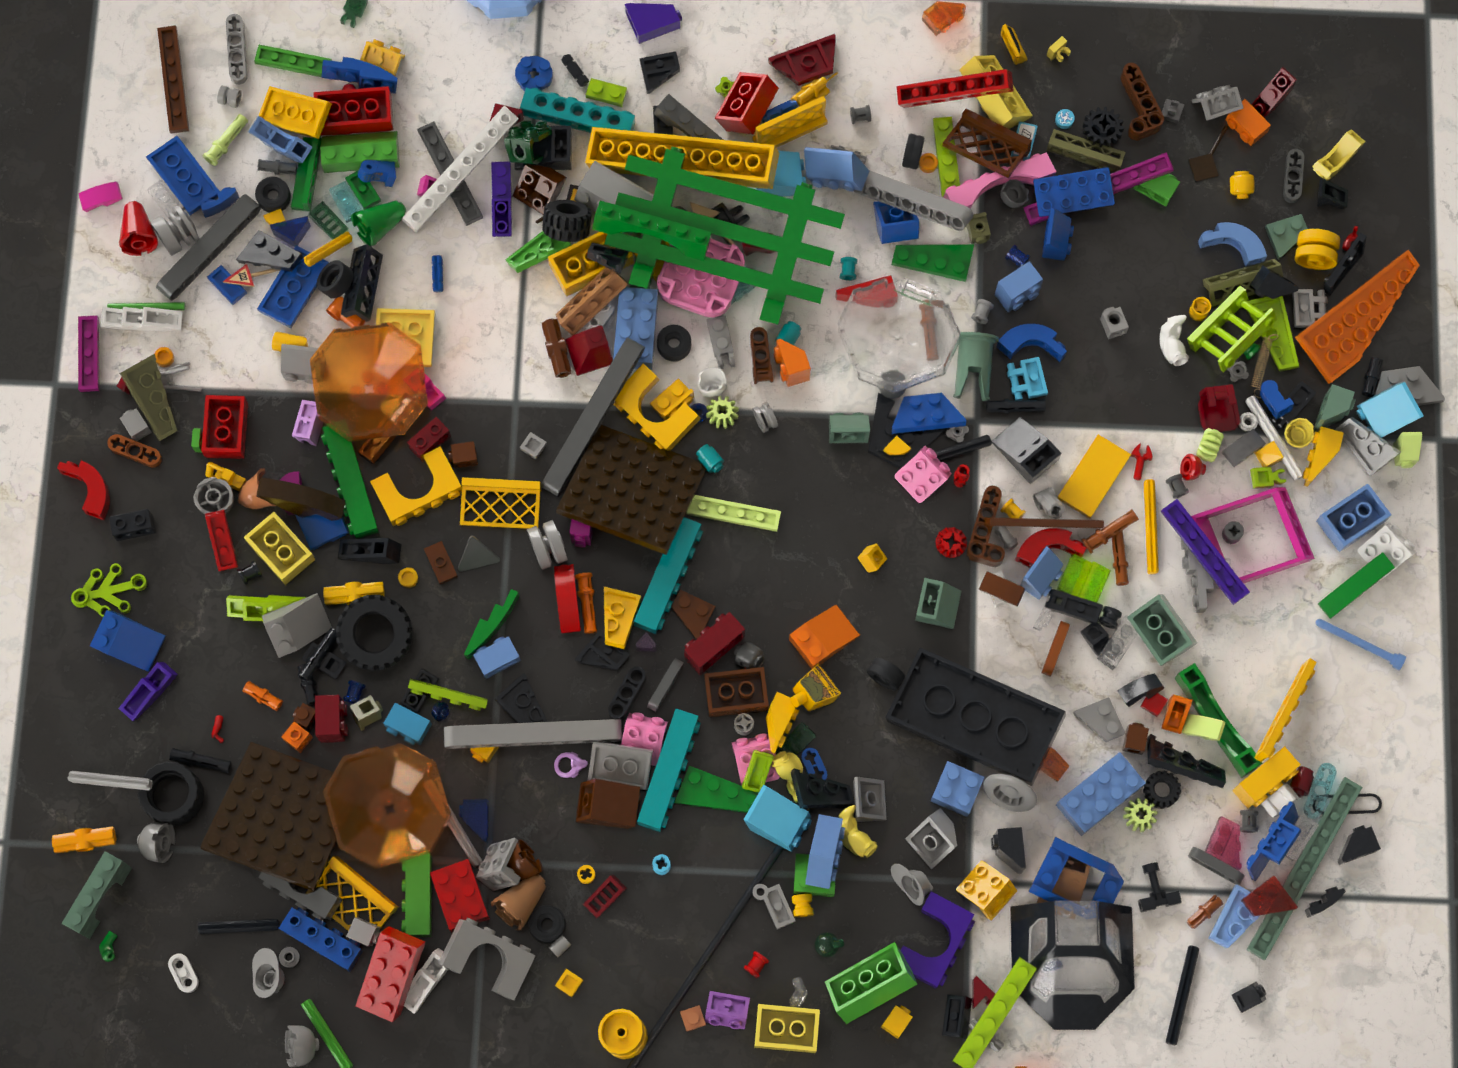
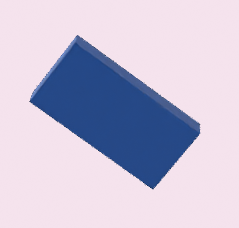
[207,265,247,305]

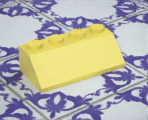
[959,55,1033,129]

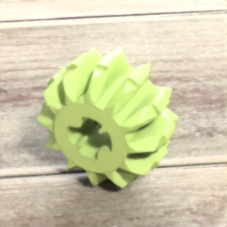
[706,396,739,429]
[1196,428,1224,463]
[1123,798,1158,832]

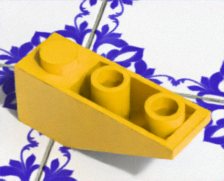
[1302,426,1344,487]
[766,692,800,754]

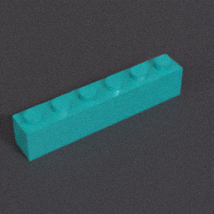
[634,517,703,634]
[637,709,701,832]

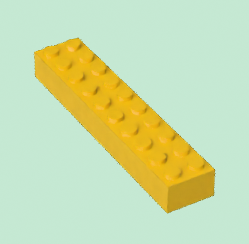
[585,127,780,189]

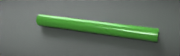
[107,302,185,310]

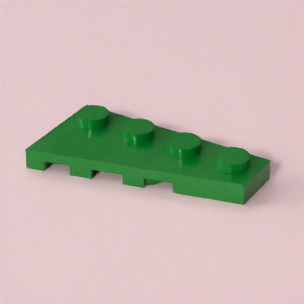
[891,244,974,282]
[674,766,758,813]

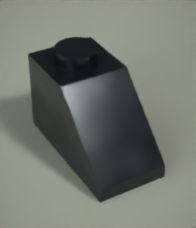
[1250,265,1299,299]
[1338,825,1381,865]

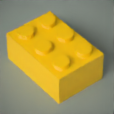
[1232,746,1301,809]

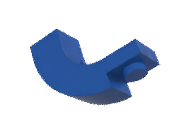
[996,324,1067,362]

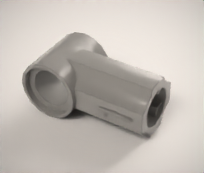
[1033,487,1065,519]

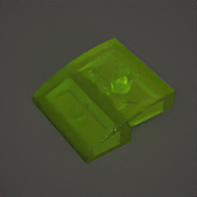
[1057,554,1111,603]

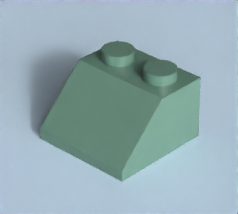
[1314,384,1356,432]
[829,412,870,443]

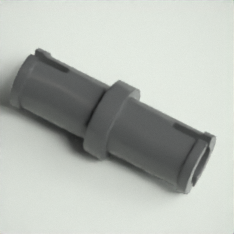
[258,159,297,175]

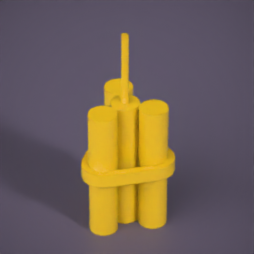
[790,72,838,107]

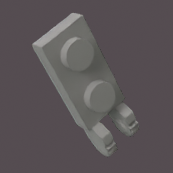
[707,316,735,369]

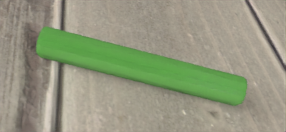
[301,999,353,1068]

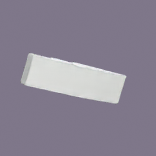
[101,307,182,331]

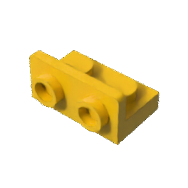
[360,39,405,76]
[650,378,694,421]

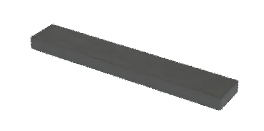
[417,121,483,226]

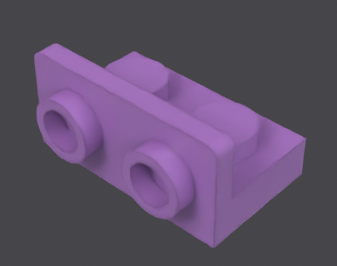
[705,991,750,1029]

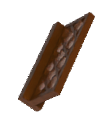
[942,109,1032,178]

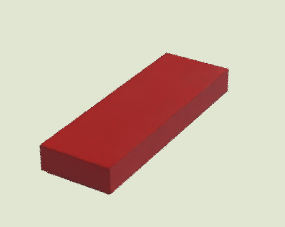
[205,510,238,571]

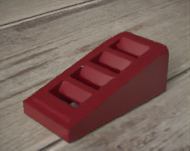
[583,874,627,918]

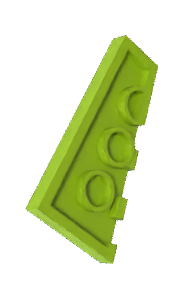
[1248,296,1299,371]

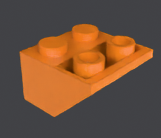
[773,339,811,387]

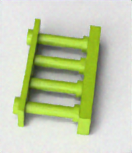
[1187,286,1277,373]

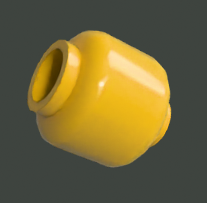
[1230,171,1255,199]

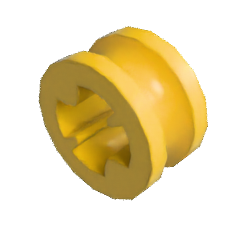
[577,865,596,884]

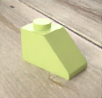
[1393,432,1422,468]

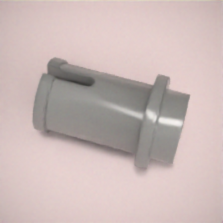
[995,526,1018,550]

